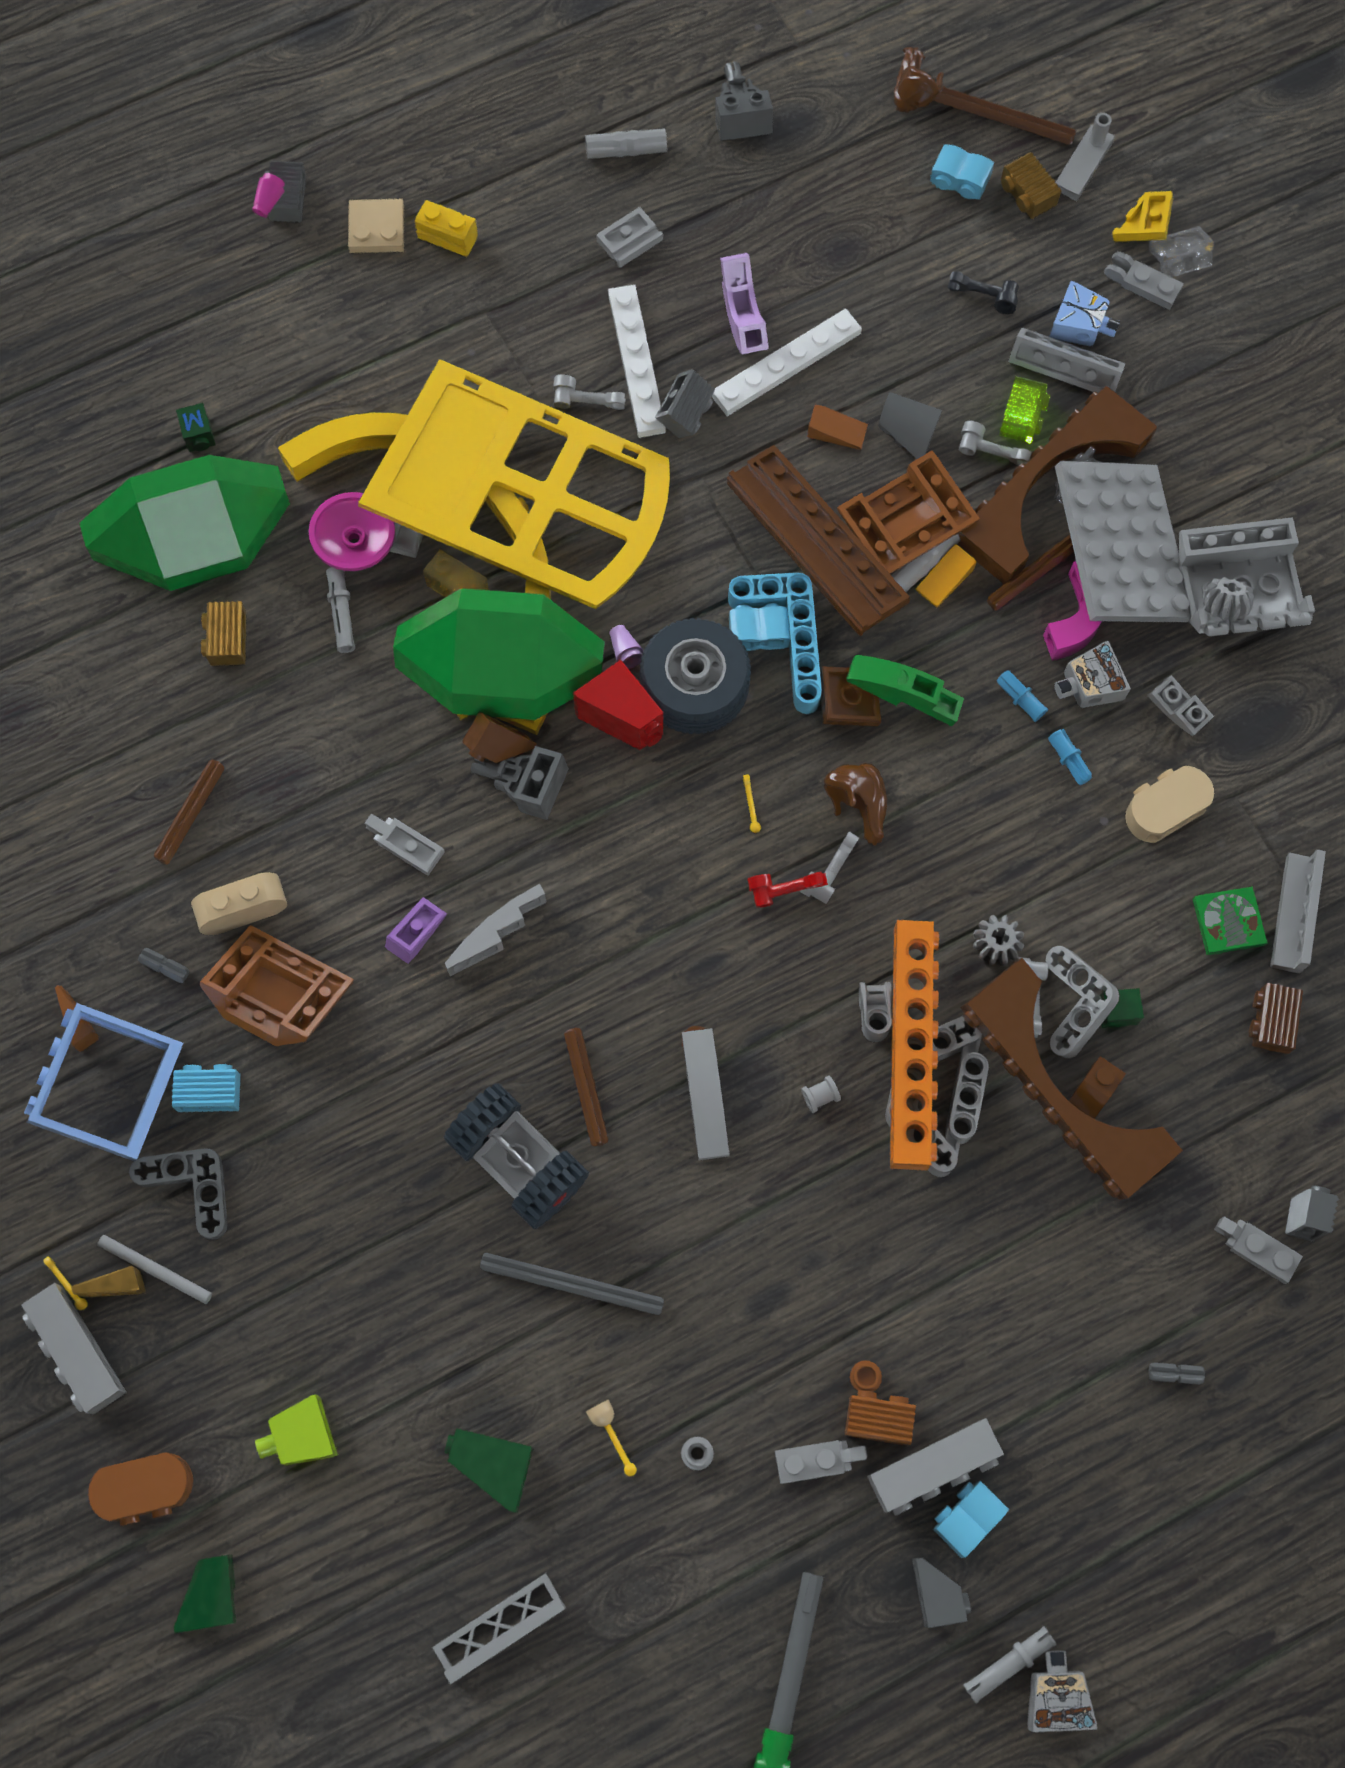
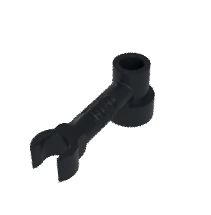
[948,271,1019,314]

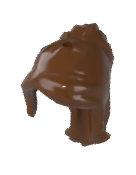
[894,47,943,113]
[824,763,887,846]

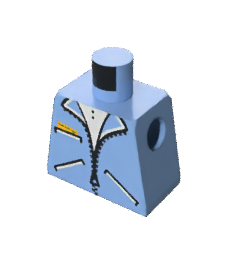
[1050,281,1120,346]

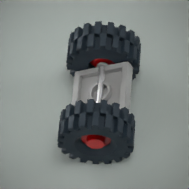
[443,1083,590,1229]

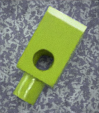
[255,1394,338,1465]

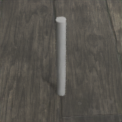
[98,1235,212,1304]

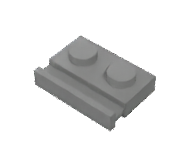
[596,207,663,268]

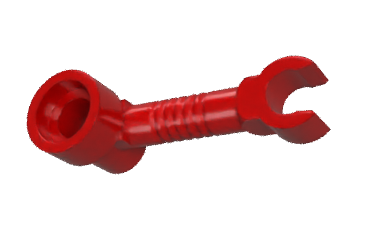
[747,872,828,908]

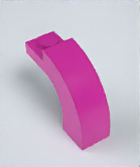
[1043,561,1102,661]

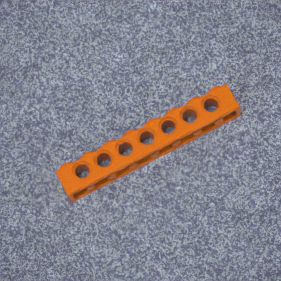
[890,920,939,1170]

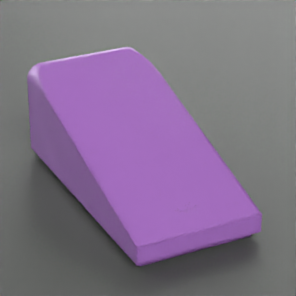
[385,897,447,963]

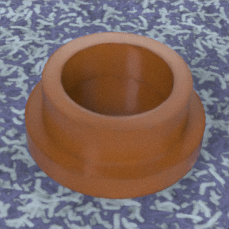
[850,1361,882,1392]

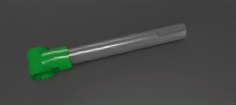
[753,1572,824,1768]

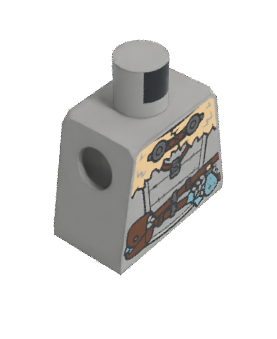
[1054,641,1131,708]
[1028,1651,1097,1732]

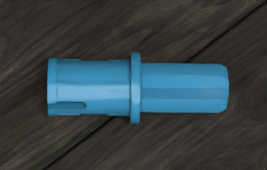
[997,671,1048,722]
[1048,729,1092,785]

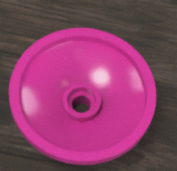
[309,492,395,571]

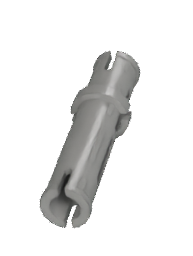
[326,567,355,653]
[964,1626,1057,1703]

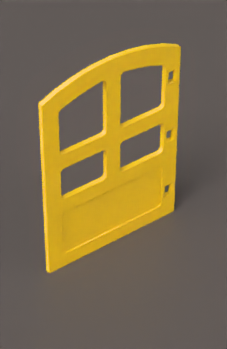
[358,359,670,609]

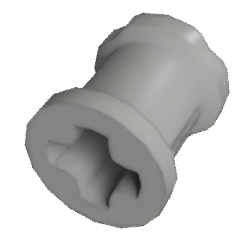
[801,1076,841,1113]

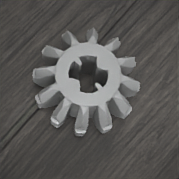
[1203,577,1255,622]
[973,915,1024,966]

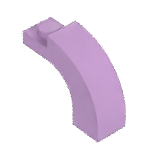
[720,253,769,354]

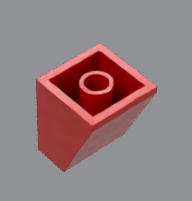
[573,660,663,750]

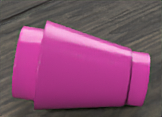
[252,173,285,218]

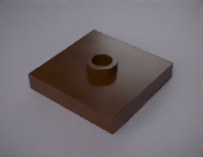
[820,666,882,726]

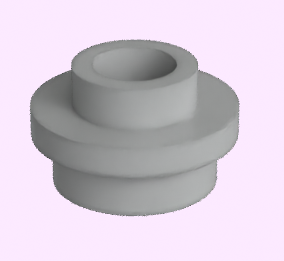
[681,1437,714,1470]

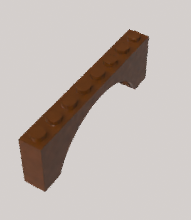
[957,386,1157,584]
[960,958,1183,1200]

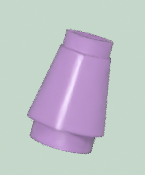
[609,625,643,669]

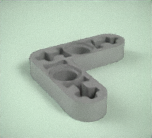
[1046,946,1119,1058]

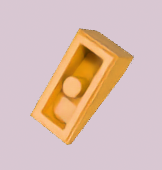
[916,544,976,608]

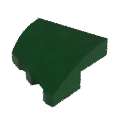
[174,1555,236,1633]

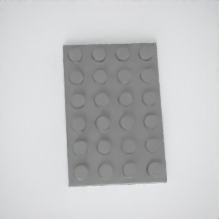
[1055,461,1190,622]

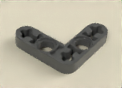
[129,1148,228,1240]

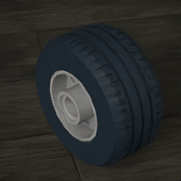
[640,618,751,734]

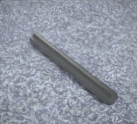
[480,1253,664,1315]

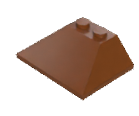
[837,450,980,574]
[200,925,354,1046]

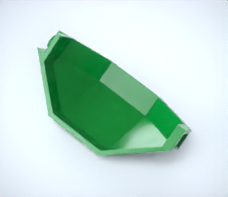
[79,455,290,591]
[393,588,605,720]

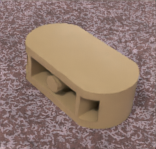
[1126,766,1214,843]
[191,872,287,935]

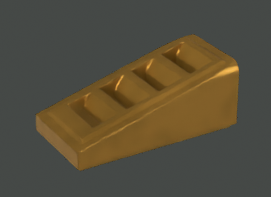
[71,1266,146,1297]

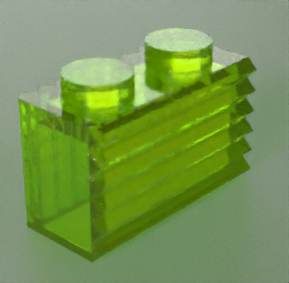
[999,376,1051,443]

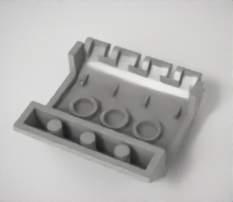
[1179,517,1315,637]

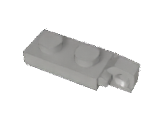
[365,814,445,876]
[1214,1217,1303,1284]
[775,1440,867,1484]

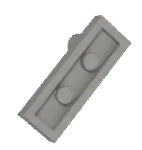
[1055,113,1115,201]

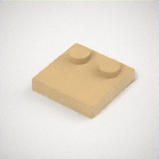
[348,199,404,253]

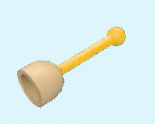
[586,1399,637,1476]

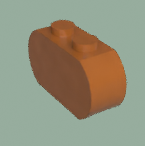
[88,1452,193,1526]

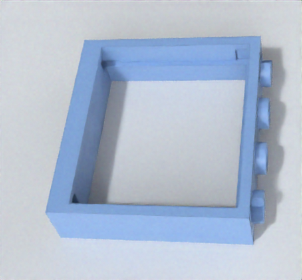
[24,1003,183,1161]

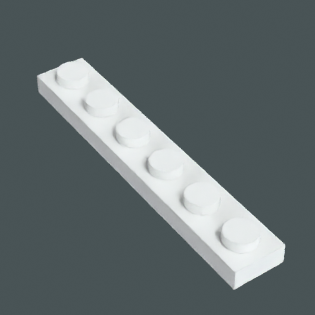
[608,285,666,438]
[712,308,862,416]

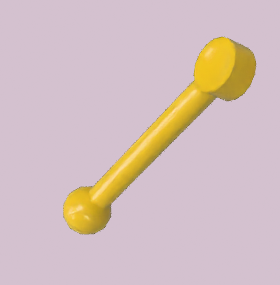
[743,774,761,833]
[43,1256,87,1311]

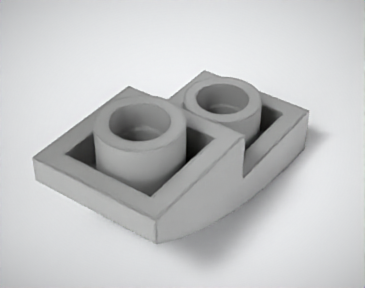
[1148,675,1214,736]

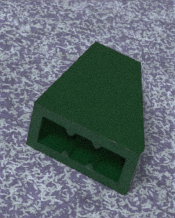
[445,1428,533,1513]

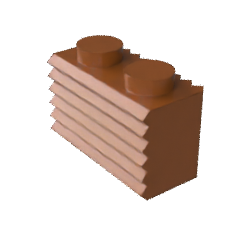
[845,1390,916,1446]

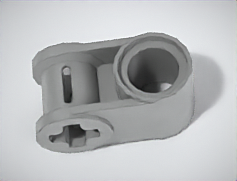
[859,982,892,1042]

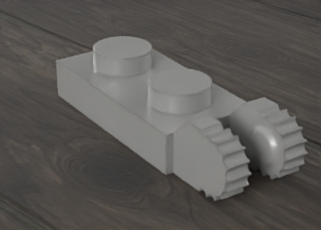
[1104,251,1184,310]

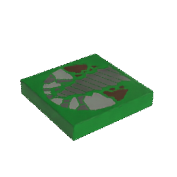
[1192,886,1267,955]

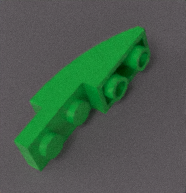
[846,655,964,726]

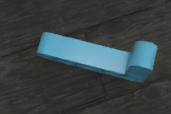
[728,573,822,714]

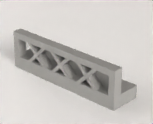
[1008,328,1125,393]
[1270,850,1326,974]
[433,1573,566,1684]

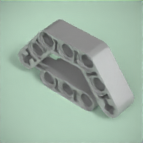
[885,1016,989,1177]

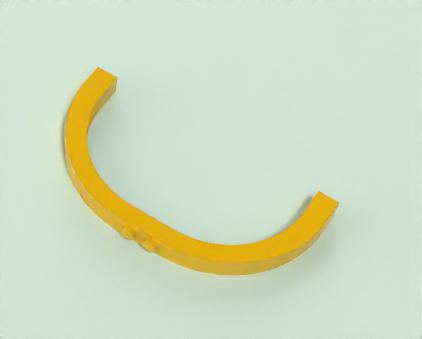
[278,413,551,720]

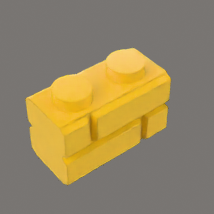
[415,200,478,257]

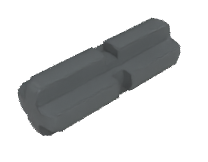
[138,948,190,983]
[1148,1363,1205,1385]

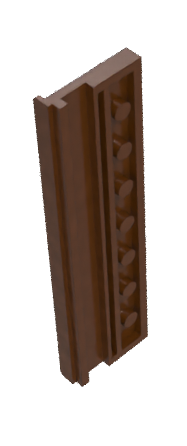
[727,445,910,636]

